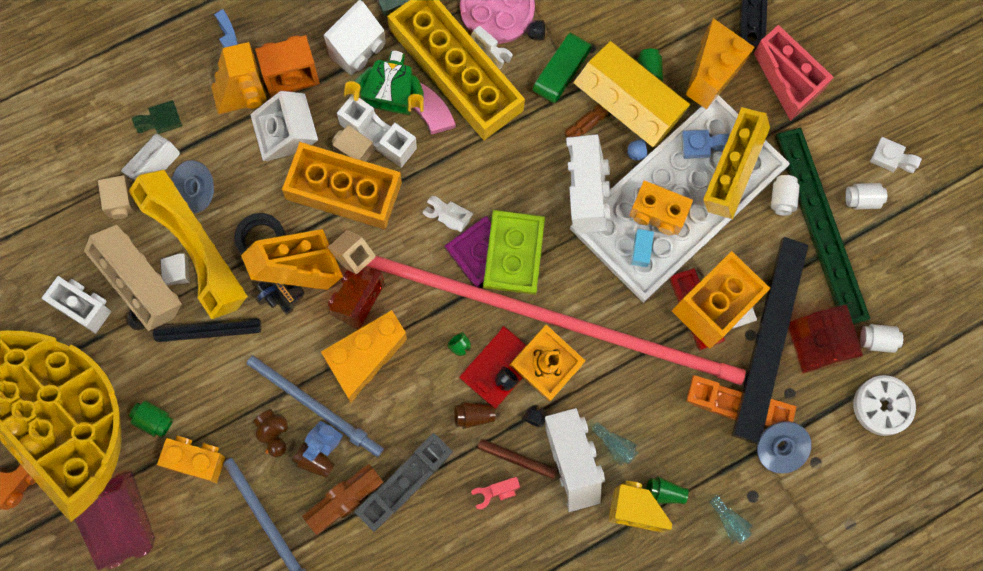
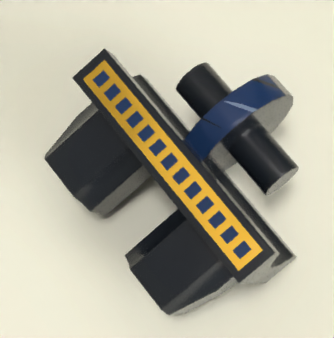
[256,281,304,315]

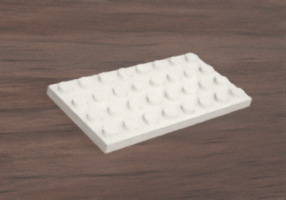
[570,95,790,303]

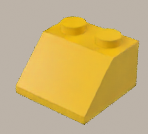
[608,481,672,533]

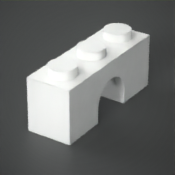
[337,95,417,168]

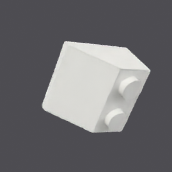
[324,0,386,76]
[250,91,318,161]

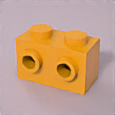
[629,180,693,236]
[157,436,226,484]

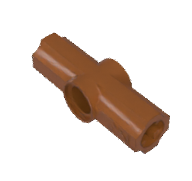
[302,464,384,536]

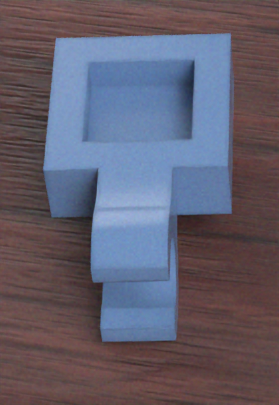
[682,130,729,159]
[302,421,343,461]

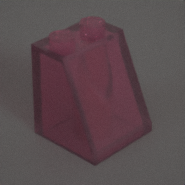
[74,471,155,570]

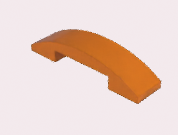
[686,375,797,428]

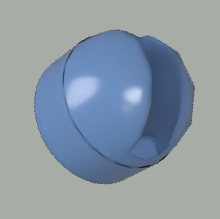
[628,139,647,161]

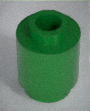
[637,48,663,82]
[129,400,174,438]

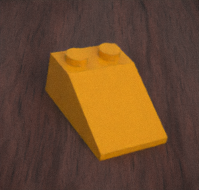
[672,251,770,349]

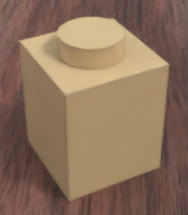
[332,125,375,162]
[98,175,136,219]
[328,230,376,274]

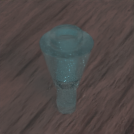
[591,422,638,465]
[709,495,753,544]

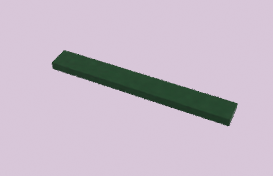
[775,127,871,328]

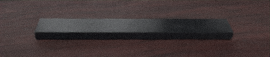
[731,237,809,444]

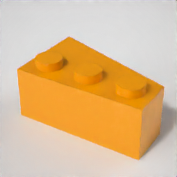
[211,42,267,114]

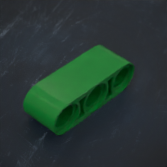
[532,32,592,104]

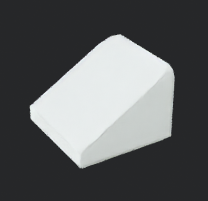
[161,253,190,285]

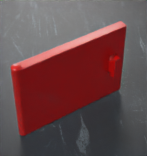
[459,326,539,410]

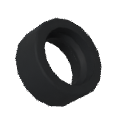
[234,213,286,255]

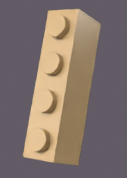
[84,225,182,331]

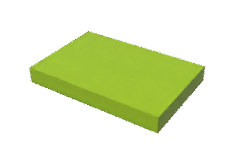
[483,210,545,295]

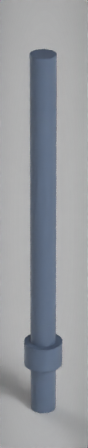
[247,356,384,458]
[223,458,306,571]

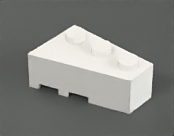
[566,134,611,233]
[545,408,605,512]

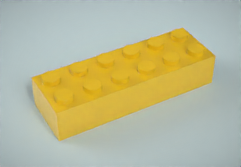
[387,0,525,140]

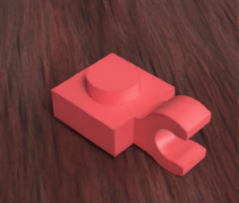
[471,477,520,510]

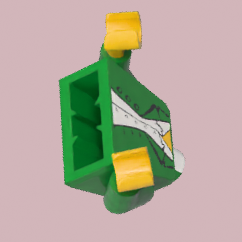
[343,51,424,115]

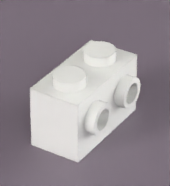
[42,276,112,334]

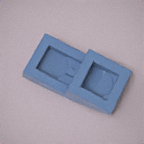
[214,9,239,48]

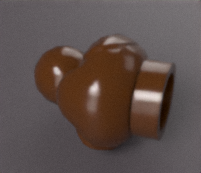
[253,409,288,458]

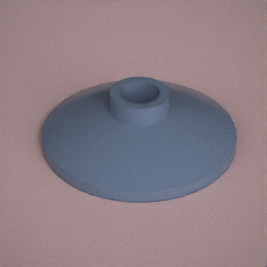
[172,160,214,213]
[757,421,811,474]

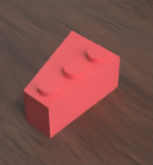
[754,25,834,121]

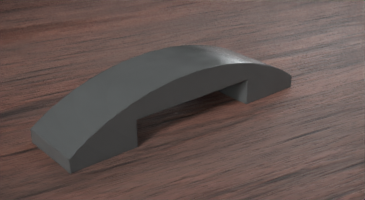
[354,433,453,532]

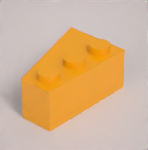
[686,18,755,110]
[241,229,343,290]
[321,310,407,403]

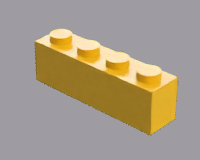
[703,107,770,219]

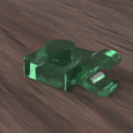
[132,100,183,134]

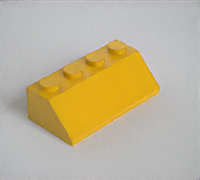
[573,41,691,147]

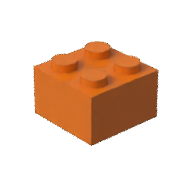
[255,35,320,98]

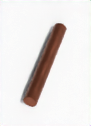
[477,439,557,480]

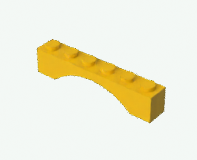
[128,170,248,320]

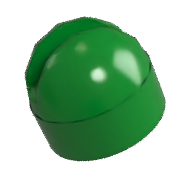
[447,332,471,356]

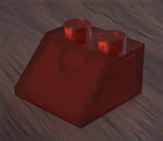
[328,266,385,330]
[789,305,863,374]

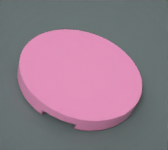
[460,0,535,44]

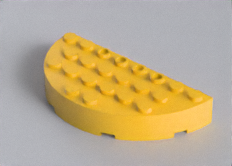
[0,330,122,522]

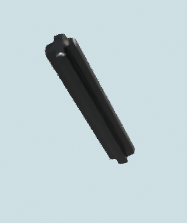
[153,318,262,342]

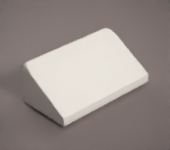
[121,133,180,182]

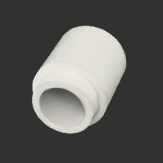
[771,175,800,216]
[845,183,887,210]
[860,324,903,353]

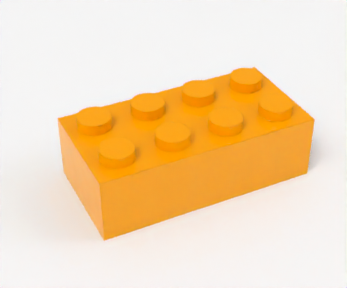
[282,142,402,230]

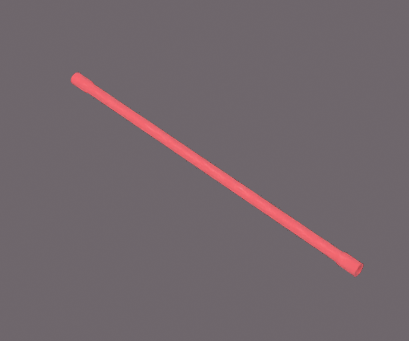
[366,256,746,385]

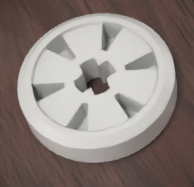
[853,375,916,436]

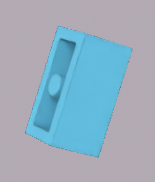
[631,229,654,267]

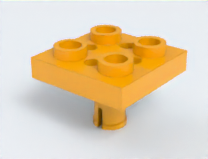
[509,325,586,401]

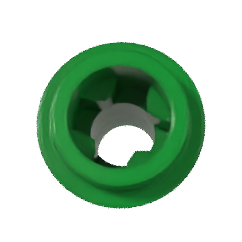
[646,476,689,505]

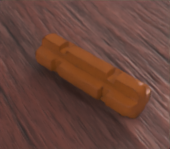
[564,104,609,138]

